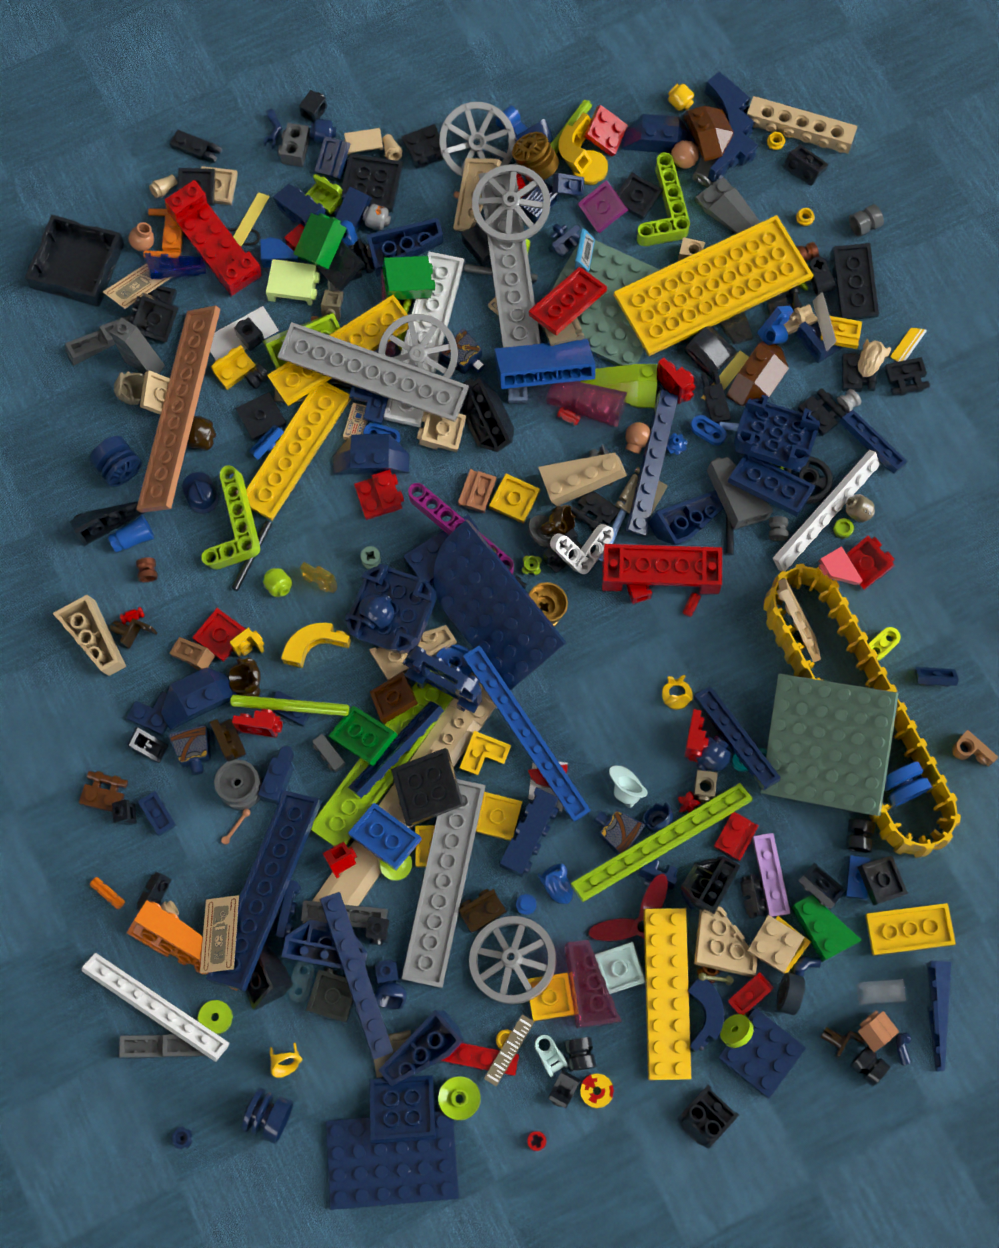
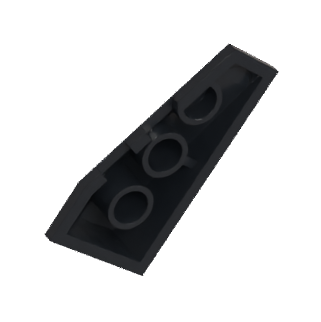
[70,501,146,546]
[245,942,293,1010]

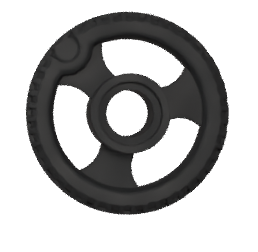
[785,456,833,504]

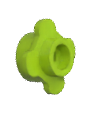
[522,556,542,575]

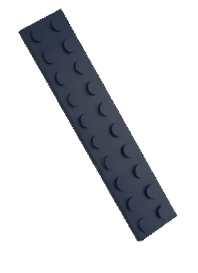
[206,790,322,992]

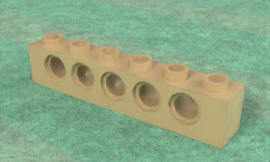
[747,96,857,154]

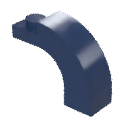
[688,977,724,1053]

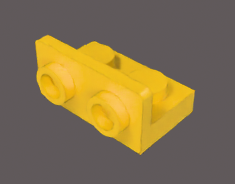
[211,345,256,390]
[230,627,264,657]

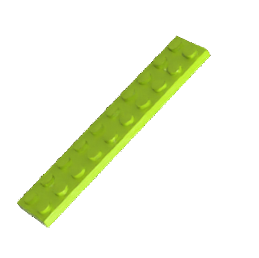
[311,670,454,847]

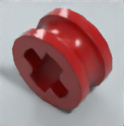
[527,1131,546,1151]

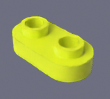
[869,627,901,661]

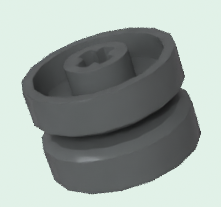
[214,760,263,810]

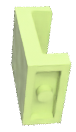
[266,259,320,306]

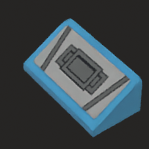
[575,229,595,272]

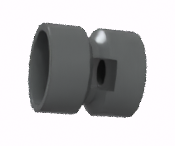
[849,204,884,237]

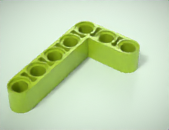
[637,153,690,246]
[201,465,260,570]

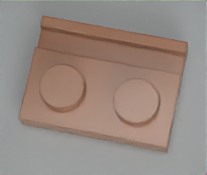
[458,469,497,513]

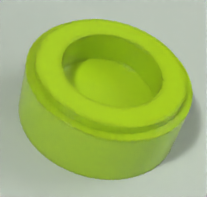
[833,518,854,539]

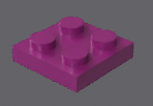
[578,180,628,233]

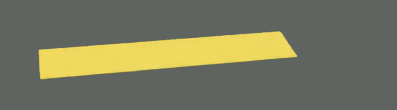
[233,192,270,246]
[701,351,749,400]

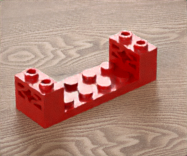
[164,180,261,297]
[602,544,722,595]

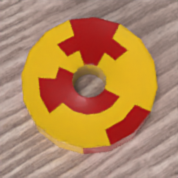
[580,1073,614,1108]

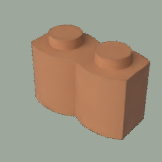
[858,1010,899,1052]

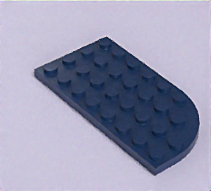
[434,519,567,691]

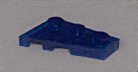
[145,253,206,279]

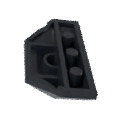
[463,377,514,452]
[681,856,741,917]

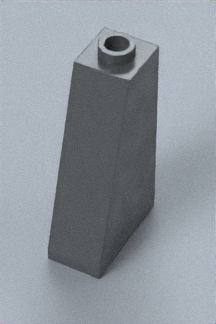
[110,317,165,375]
[707,457,773,530]

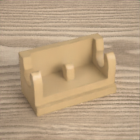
[344,128,383,155]

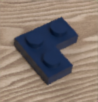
[349,385,388,425]
[127,691,168,735]

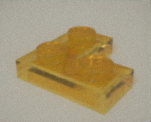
[300,562,338,594]

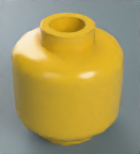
[668,83,694,111]

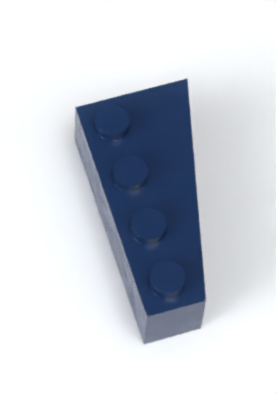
[367,218,443,277]

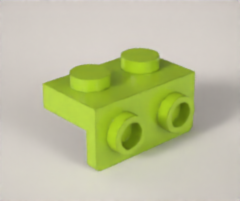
[305,174,343,215]

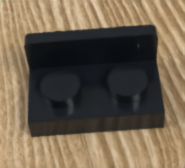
[783,145,829,186]
[543,528,583,574]

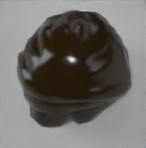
[187,416,216,451]

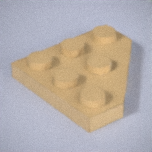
[694,907,757,977]

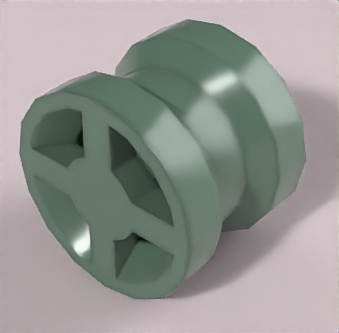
[361,546,381,569]

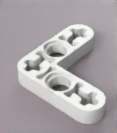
[550,524,614,574]

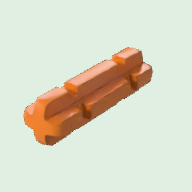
[90,877,125,909]

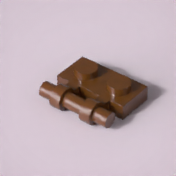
[79,771,128,813]

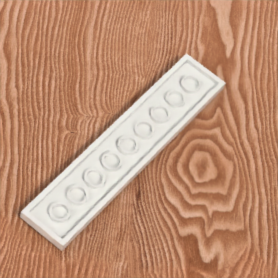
[384,252,465,428]

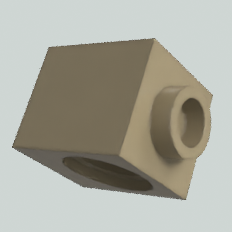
[693,770,717,802]

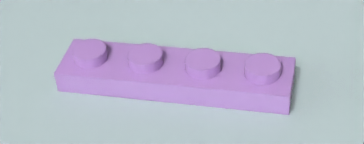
[752,833,790,917]

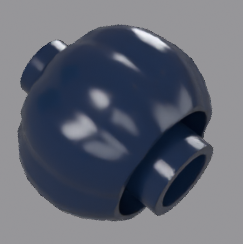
[359,593,394,630]
[696,735,731,771]

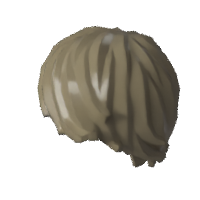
[114,371,144,405]

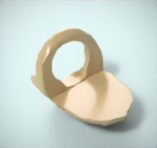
[858,339,891,377]

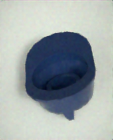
[182,472,218,514]

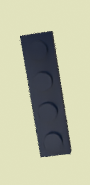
[839,410,908,474]

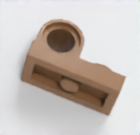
[169,637,215,670]
[952,730,998,767]

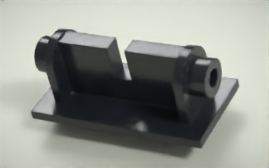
[136,871,172,910]
[740,874,767,918]

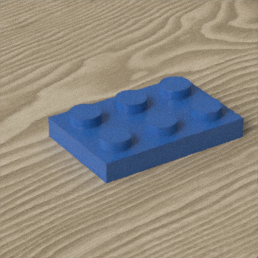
[348,803,422,871]

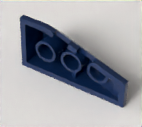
[379,1010,464,1086]

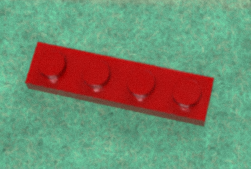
[441,1043,519,1076]

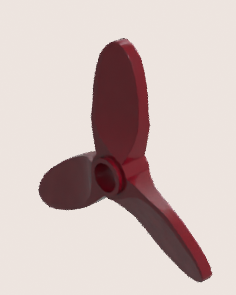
[588,873,668,941]

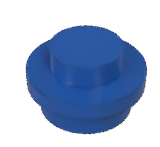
[516,894,536,915]

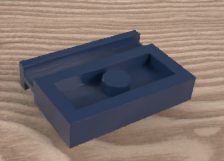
[315,136,350,179]

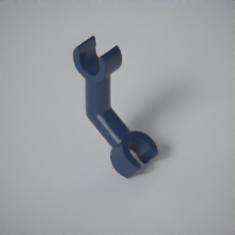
[264,108,282,149]

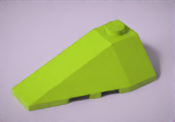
[263,313,340,369]
[580,364,657,408]

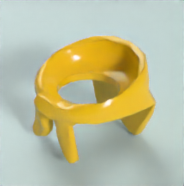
[662,675,693,710]
[269,1043,302,1078]

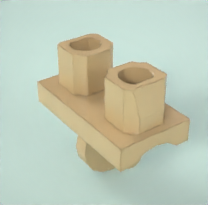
[783,304,818,335]

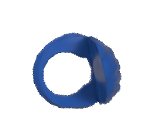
[538,864,573,904]

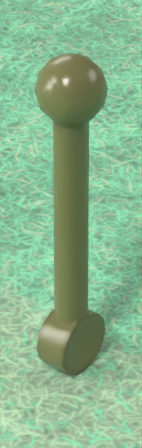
[698,973,733,985]

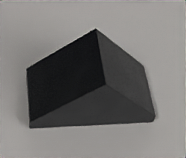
[127,727,168,763]

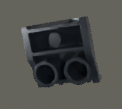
[685,326,737,379]
[678,1085,739,1149]

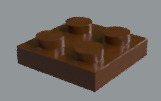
[370,672,418,724]

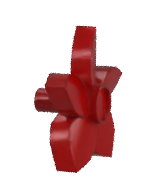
[678,791,700,813]

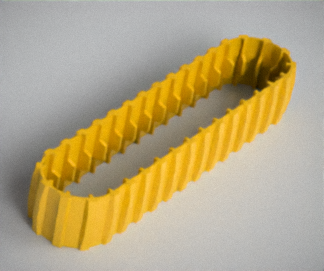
[764,563,961,858]

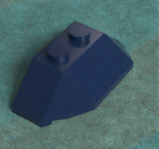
[622,114,695,153]
[333,434,409,475]
[161,667,240,731]
[281,920,367,970]

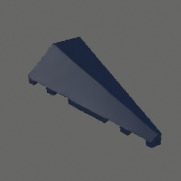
[927,961,951,1071]

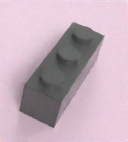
[312,734,345,772]

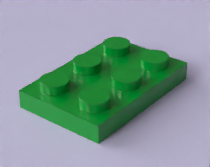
[329,706,398,766]

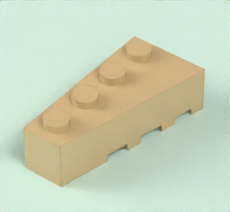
[538,453,627,506]
[53,595,126,676]

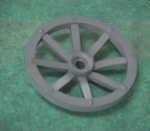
[439,102,515,177]
[472,165,550,242]
[378,314,458,379]
[469,916,556,1004]

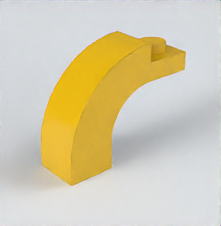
[559,113,592,175]
[281,623,351,668]

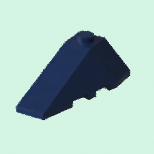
[649,490,724,546]

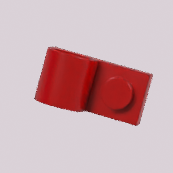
[728,972,774,1015]

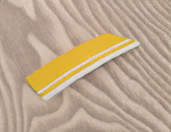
[891,328,927,362]

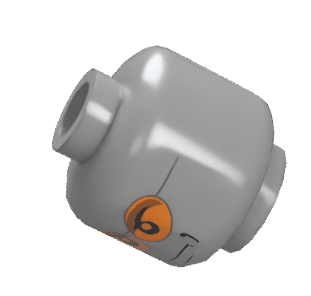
[363,204,391,231]

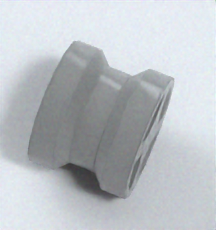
[837,389,861,413]

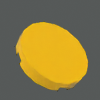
[572,150,608,185]

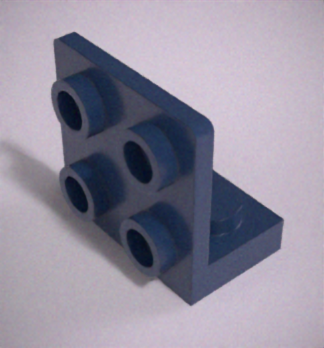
[796,321,843,363]

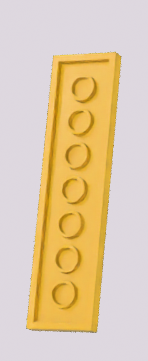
[267,295,409,406]
[246,382,351,521]
[644,908,691,1080]

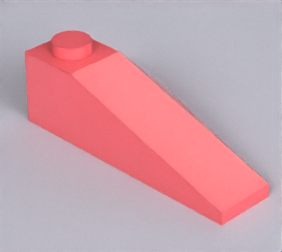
[818,546,863,585]

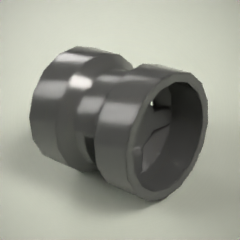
[769,516,788,541]

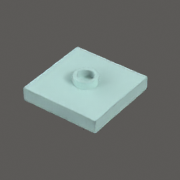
[593,942,646,995]

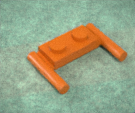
[143,208,183,259]

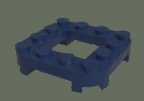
[402,645,482,714]

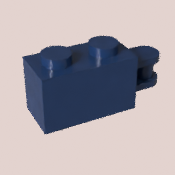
[334,187,372,235]
[258,746,294,805]

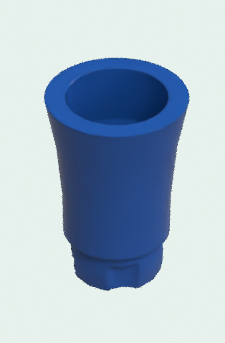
[108,515,155,552]

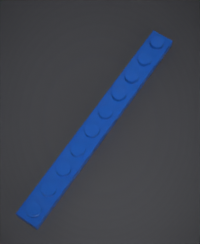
[463,645,591,822]

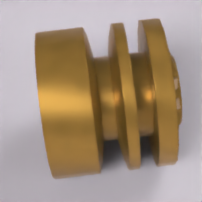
[512,132,559,182]
[528,582,568,627]

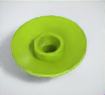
[438,1076,481,1120]

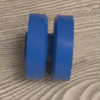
[884,761,933,808]

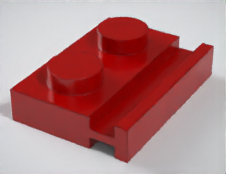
[714,812,759,861]

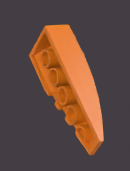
[127,900,237,991]

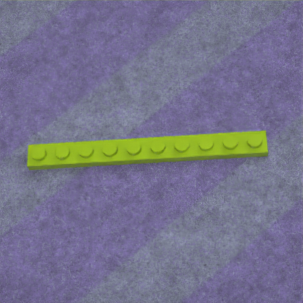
[571,783,752,902]

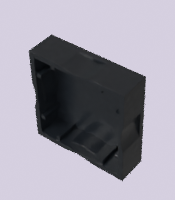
[25,214,125,307]

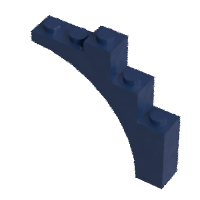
[704,72,758,182]

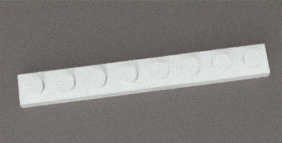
[773,450,880,571]
[82,953,229,1062]

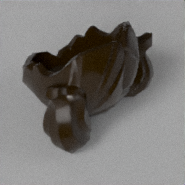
[540,505,576,535]
[229,657,261,697]

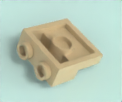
[417,411,466,452]

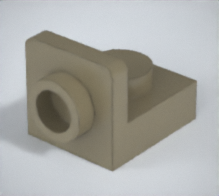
[321,290,344,320]

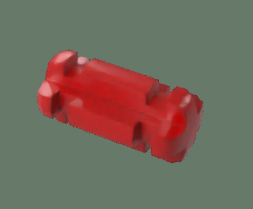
[557,407,581,425]
[683,593,701,617]
[120,607,144,624]

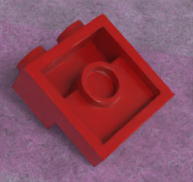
[657,358,696,404]
[354,470,404,520]
[847,535,895,590]
[232,709,283,738]
[684,709,709,762]

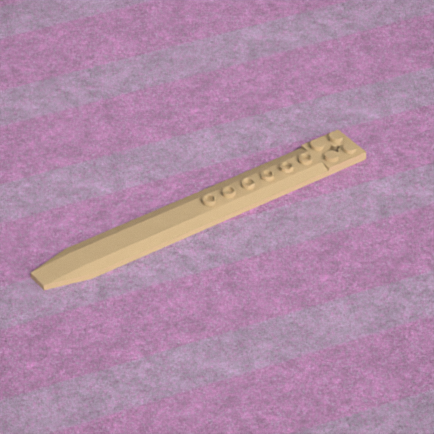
[303,673,496,924]

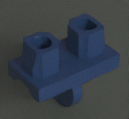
[548,224,580,257]
[639,859,677,890]

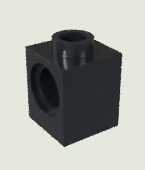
[299,90,327,123]
[234,317,264,351]

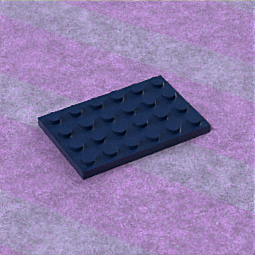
[326,1111,459,1210]

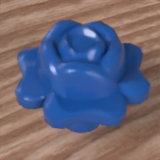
[666,433,687,455]

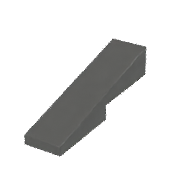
[65,315,130,366]
[301,900,388,928]
[119,1035,205,1058]

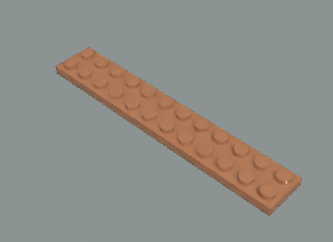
[137,305,220,513]

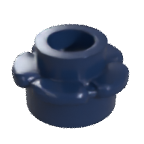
[171,1127,192,1149]

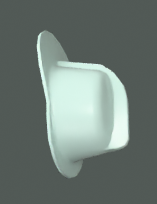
[609,766,648,808]

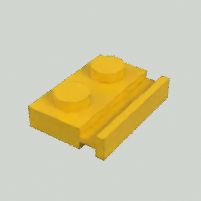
[820,316,862,349]

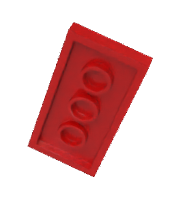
[529,267,607,336]

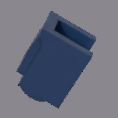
[375,960,400,986]

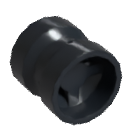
[244,363,269,390]

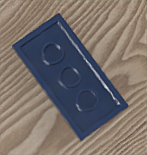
[728,454,815,517]

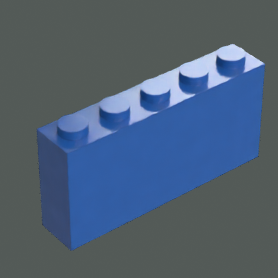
[495,339,595,389]

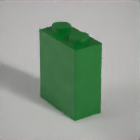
[293,213,346,269]
[382,256,435,300]

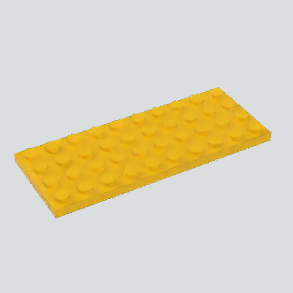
[614,215,813,356]

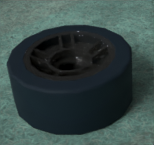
[776,972,805,1015]

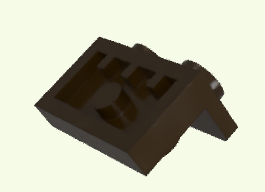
[210,719,246,762]
[459,889,507,933]

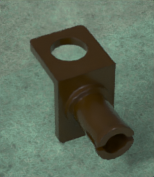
[110,618,158,648]
[820,1026,869,1058]

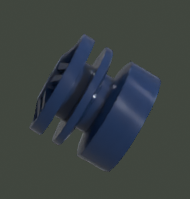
[90,435,142,487]
[242,1088,294,1144]

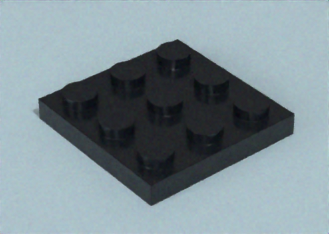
[341,153,403,213]
[391,748,464,827]

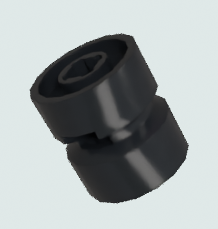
[845,819,875,853]
[564,1037,597,1072]
[850,1046,891,1087]

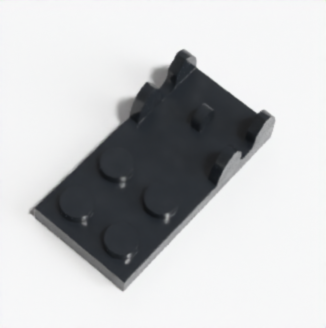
[830,243,879,320]

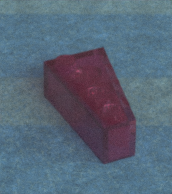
[547,381,627,427]
[564,940,622,1029]

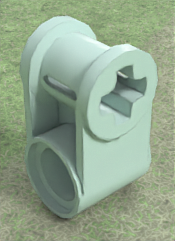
[534,1035,569,1077]

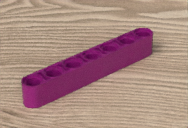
[408,483,514,575]

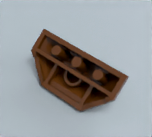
[683,106,734,161]
[726,341,789,406]

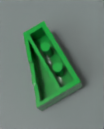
[791,895,862,962]

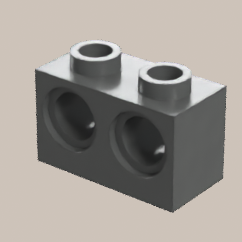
[278,123,310,167]

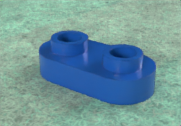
[691,415,726,446]
[363,423,401,444]

